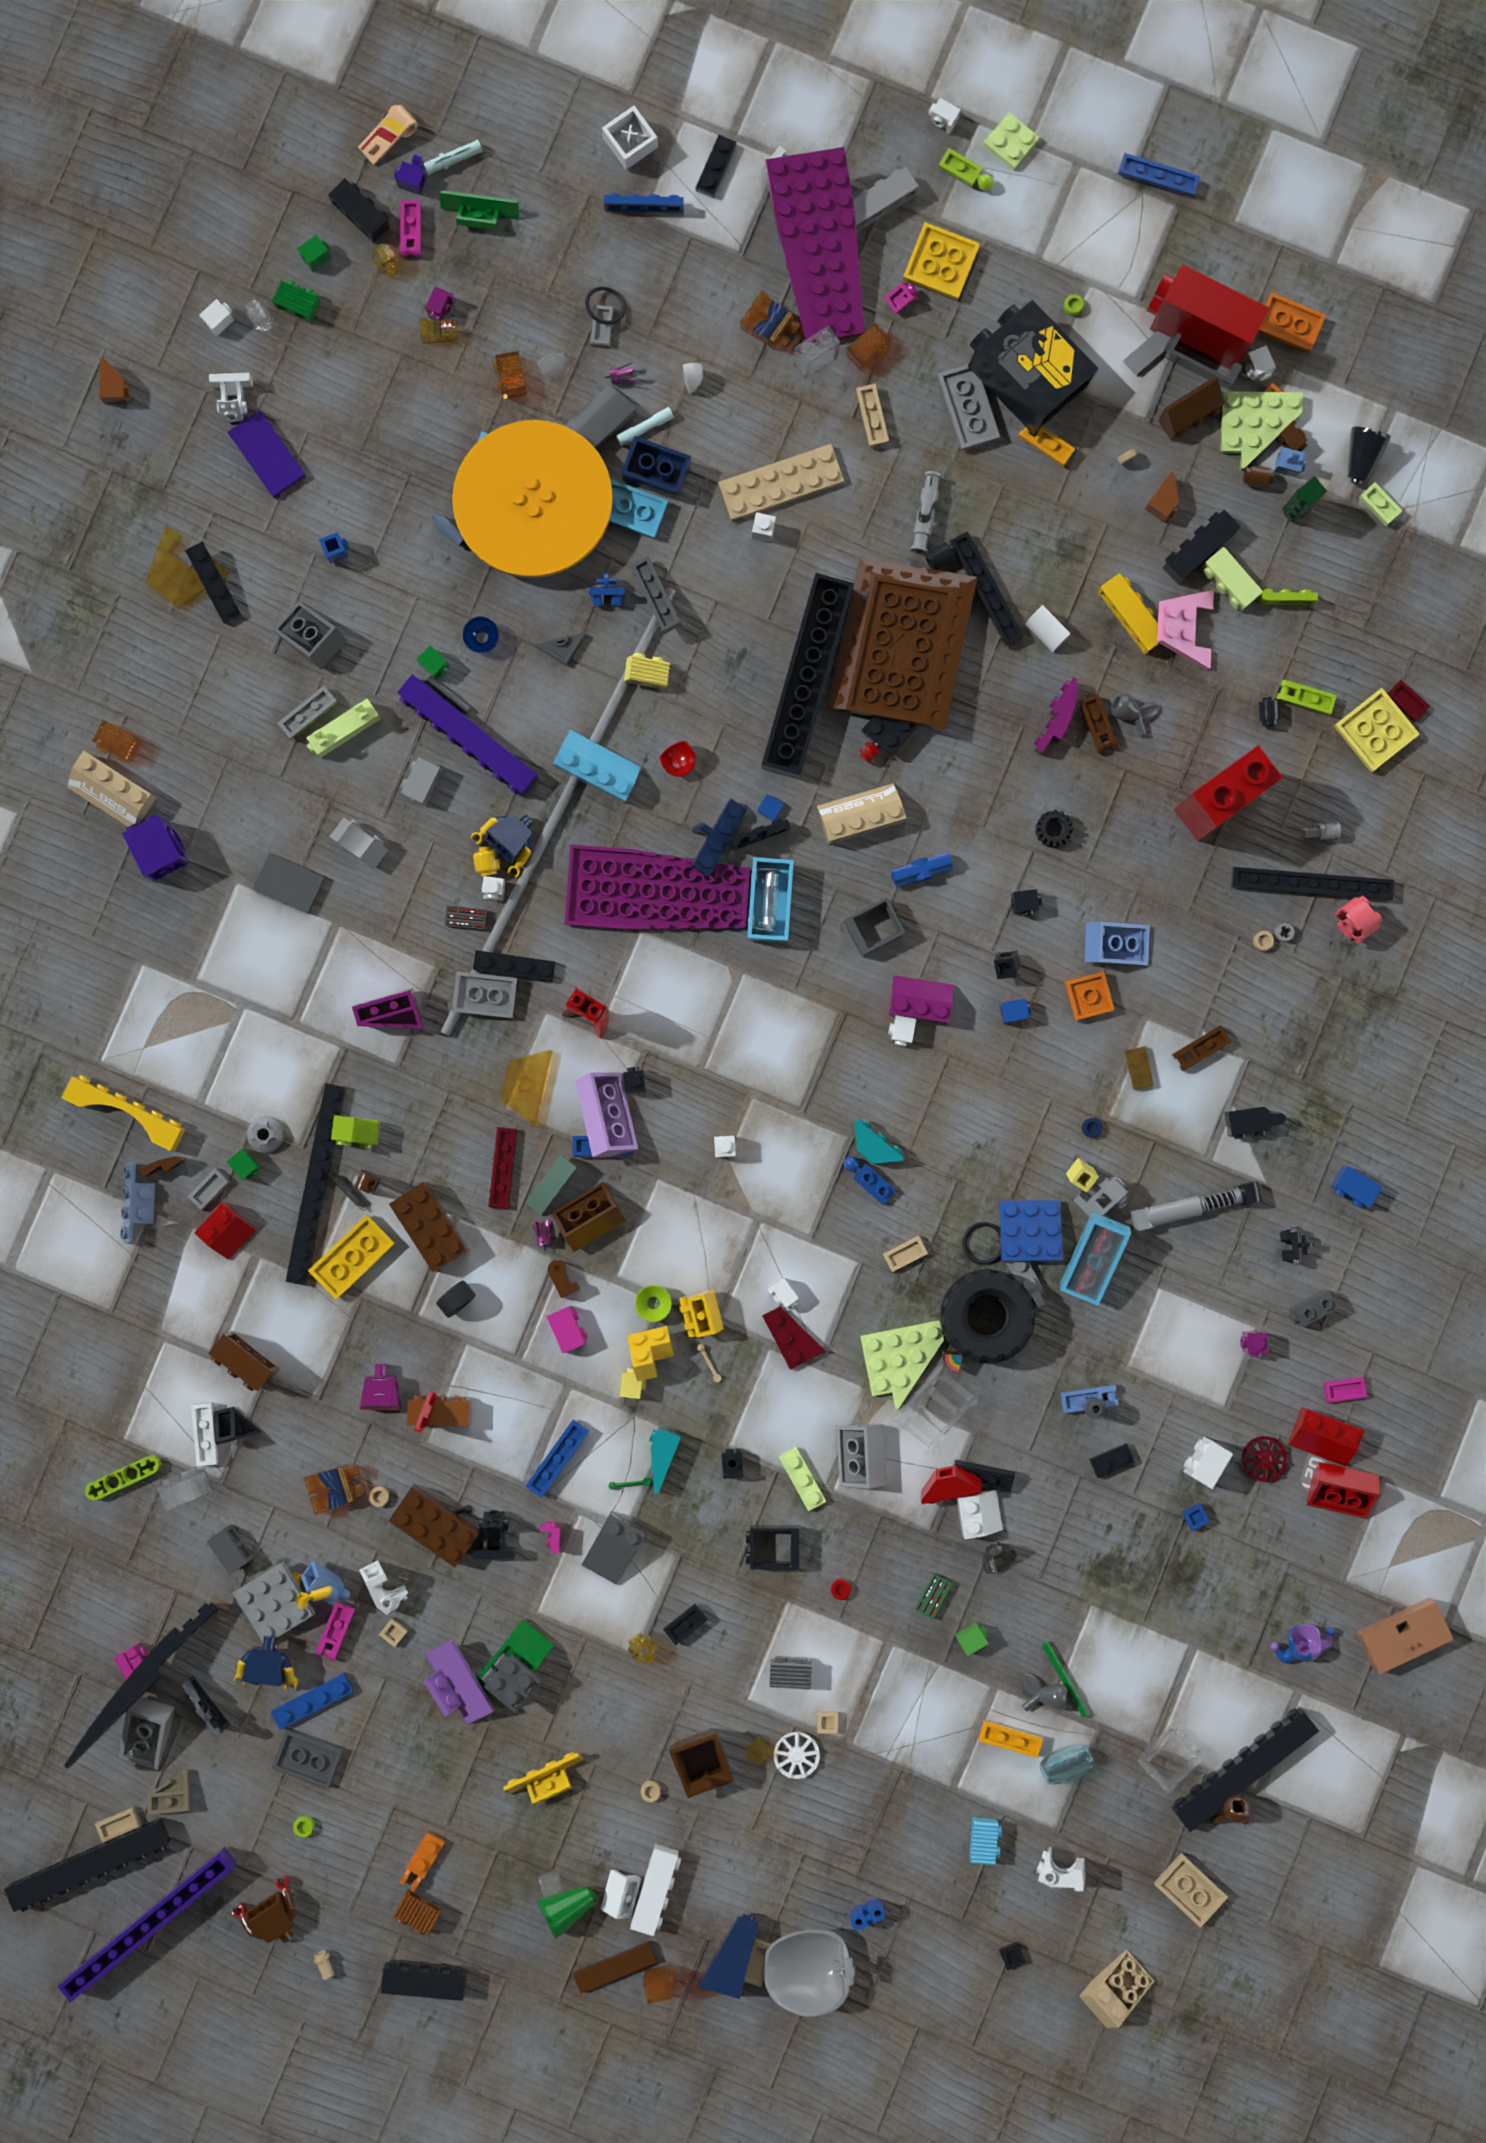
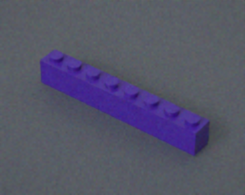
[397,674,538,796]

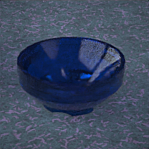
[462,616,499,653]

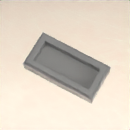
[590,305,614,348]
[187,1168,231,1211]

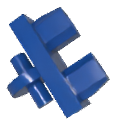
[589,573,626,606]

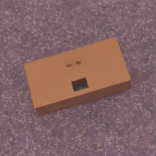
[1356,1598,1454,1674]

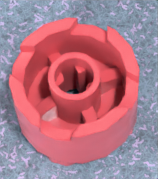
[1334,896,1383,944]

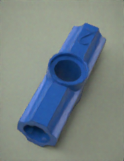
[890,852,953,887]

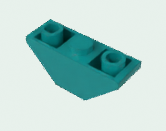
[854,1119,904,1164]

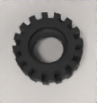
[1035,810,1073,848]

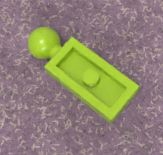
[938,148,994,191]

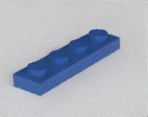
[1117,153,1200,198]
[604,193,684,213]
[525,1419,590,1498]
[271,1672,354,1730]

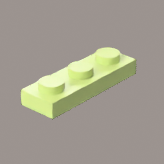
[779,1447,826,1511]

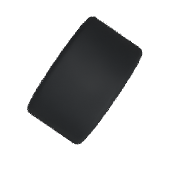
[436,1281,476,1318]

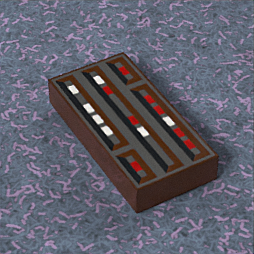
[445,906,488,930]

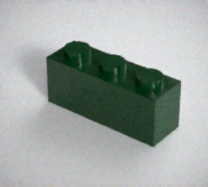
[1282,476,1327,524]

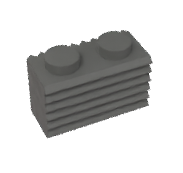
[769,1656,812,1689]

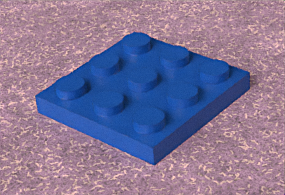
[999,1200,1063,1262]

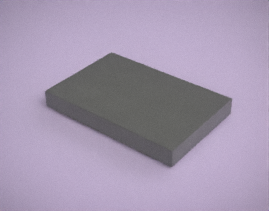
[253,853,325,914]
[272,1728,344,1789]

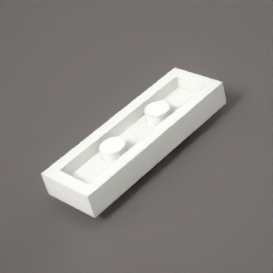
[191,1402,219,1466]

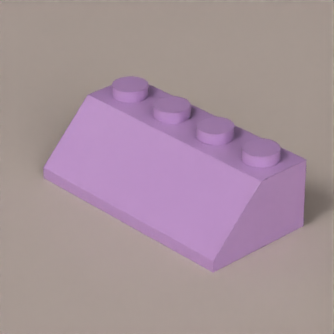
[575,1072,638,1158]

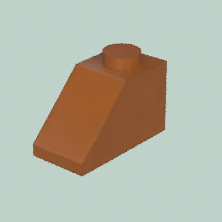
[99,358,131,404]
[1145,472,1179,523]

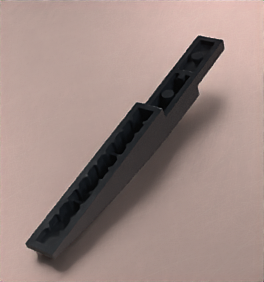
[64,1602,218,1769]

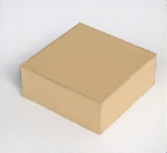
[379,1617,408,1647]
[817,1711,838,1734]

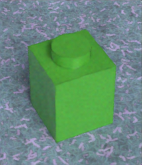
[955,1622,989,1656]

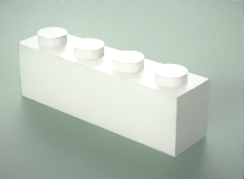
[630,1843,681,1936]

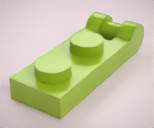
[1257,588,1318,605]
[1276,680,1337,716]

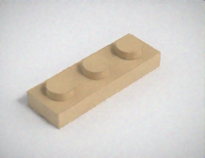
[856,384,889,448]

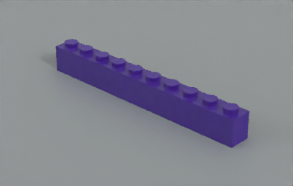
[57,1846,237,2003]

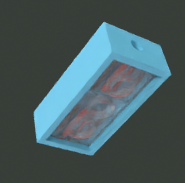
[1060,1212,1131,1306]

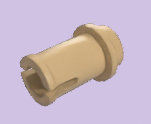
[314,1950,335,1980]

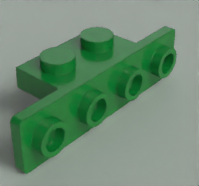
[440,190,519,230]

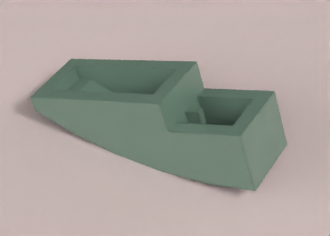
[525,1155,578,1215]

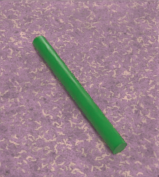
[1042,1641,1089,1718]

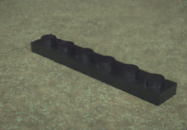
[949,531,1024,647]

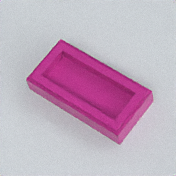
[1323,1377,1367,1403]

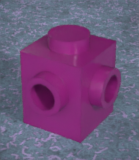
[1240,1331,1268,1357]

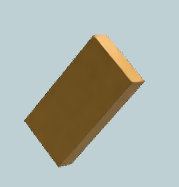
[1125,1046,1154,1090]

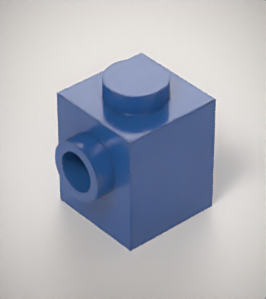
[319,532,350,564]

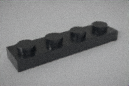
[185,541,242,624]
[473,950,556,982]

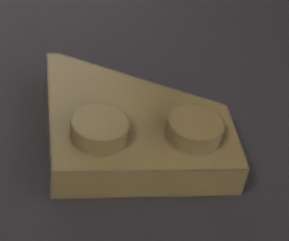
[147,1769,191,1815]

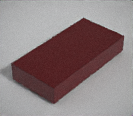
[1387,679,1430,722]

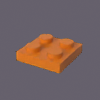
[1064,971,1114,1021]

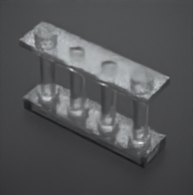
[889,1360,980,1456]

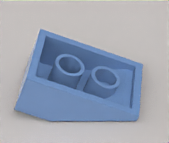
[1084,921,1150,965]

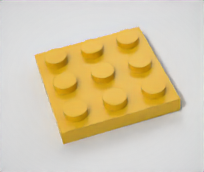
[903,222,980,301]

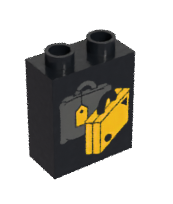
[968,299,1099,435]

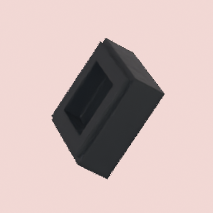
[999,1941,1026,1970]

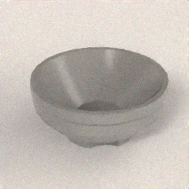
[247,1116,285,1153]

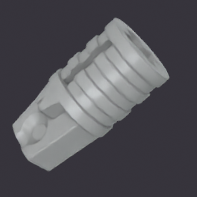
[1302,822,1341,841]

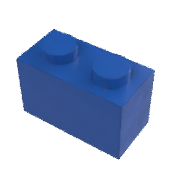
[1330,1166,1382,1209]

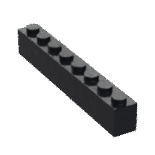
[1171,1707,1319,1832]
[4,1817,170,1912]

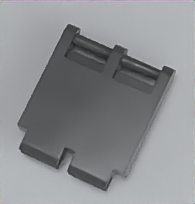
[481,1652,543,1713]

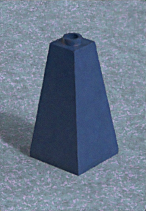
[697,1913,759,1999]

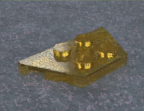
[500,1050,553,1127]

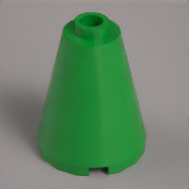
[537,1886,597,1939]

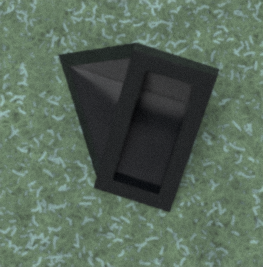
[214,1407,262,1445]

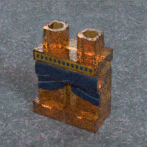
[740,290,801,351]
[304,1464,366,1515]

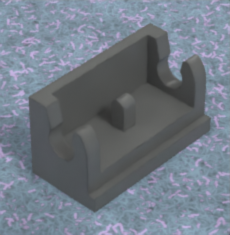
[206,1524,254,1575]

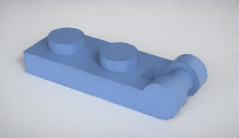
[1060,1384,1119,1413]

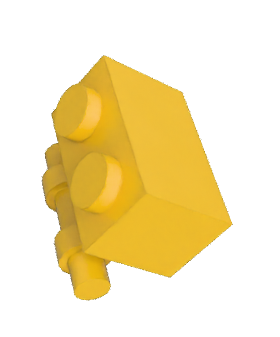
[679,1290,724,1338]

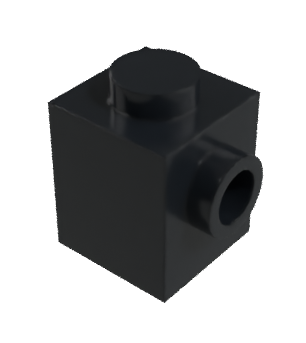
[1011,889,1042,916]
[623,1067,646,1093]

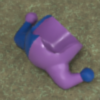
[1270,1624,1335,1664]

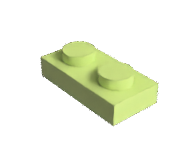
[1359,482,1402,526]

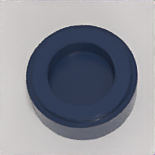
[1081,1118,1103,1138]

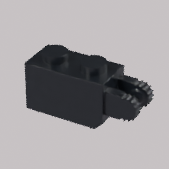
[1224,1107,1286,1139]

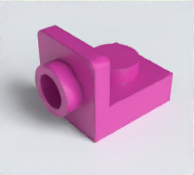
[884,282,919,314]
[540,1521,562,1553]

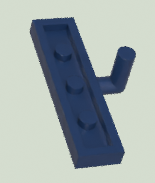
[691,799,748,877]

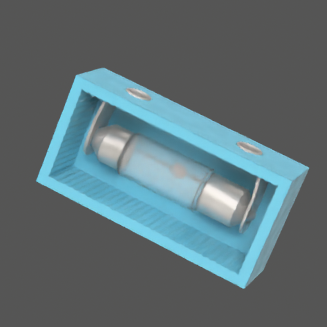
[747,857,794,943]

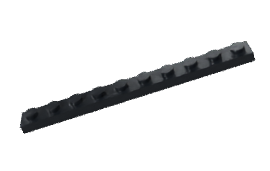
[285,1083,346,1286]

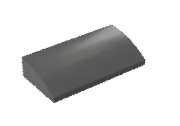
[565,384,637,450]

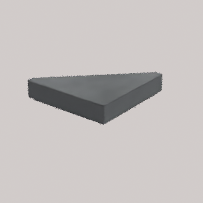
[535,632,586,666]

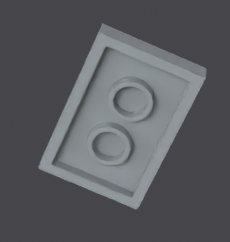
[452,971,517,1018]

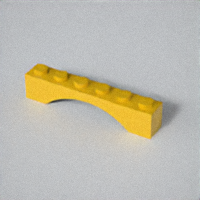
[61,1075,185,1151]

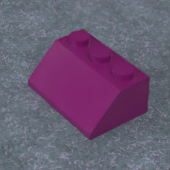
[888,976,953,1024]

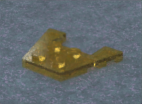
[145,525,230,609]

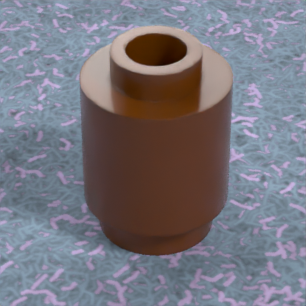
[1243,466,1274,488]

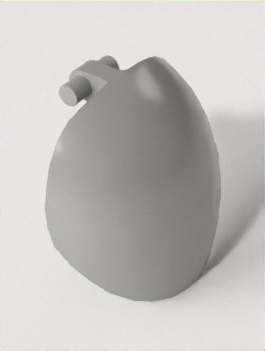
[763,1930,855,2017]

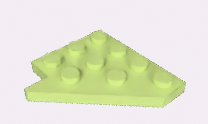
[1221,392,1303,470]
[860,1320,944,1409]

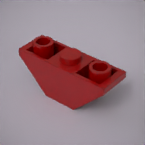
[921,1465,982,1504]

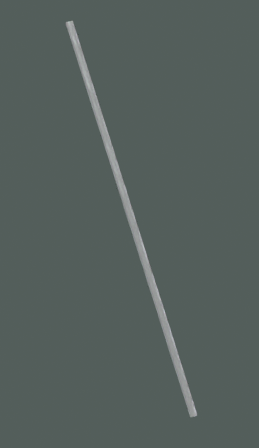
[440,587,676,1036]

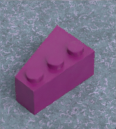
[352,988,424,1029]

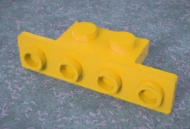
[503,1752,583,1805]

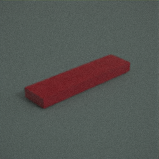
[488,1127,518,1209]

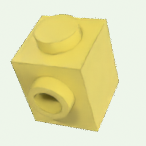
[1066,1158,1099,1192]
[620,1368,646,1399]

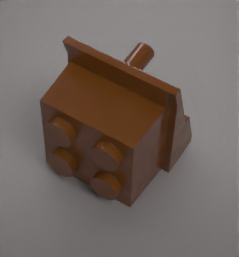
[669,1728,734,1798]

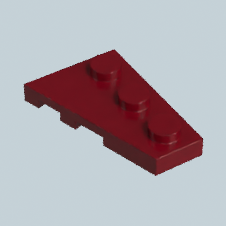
[762,1306,826,1370]

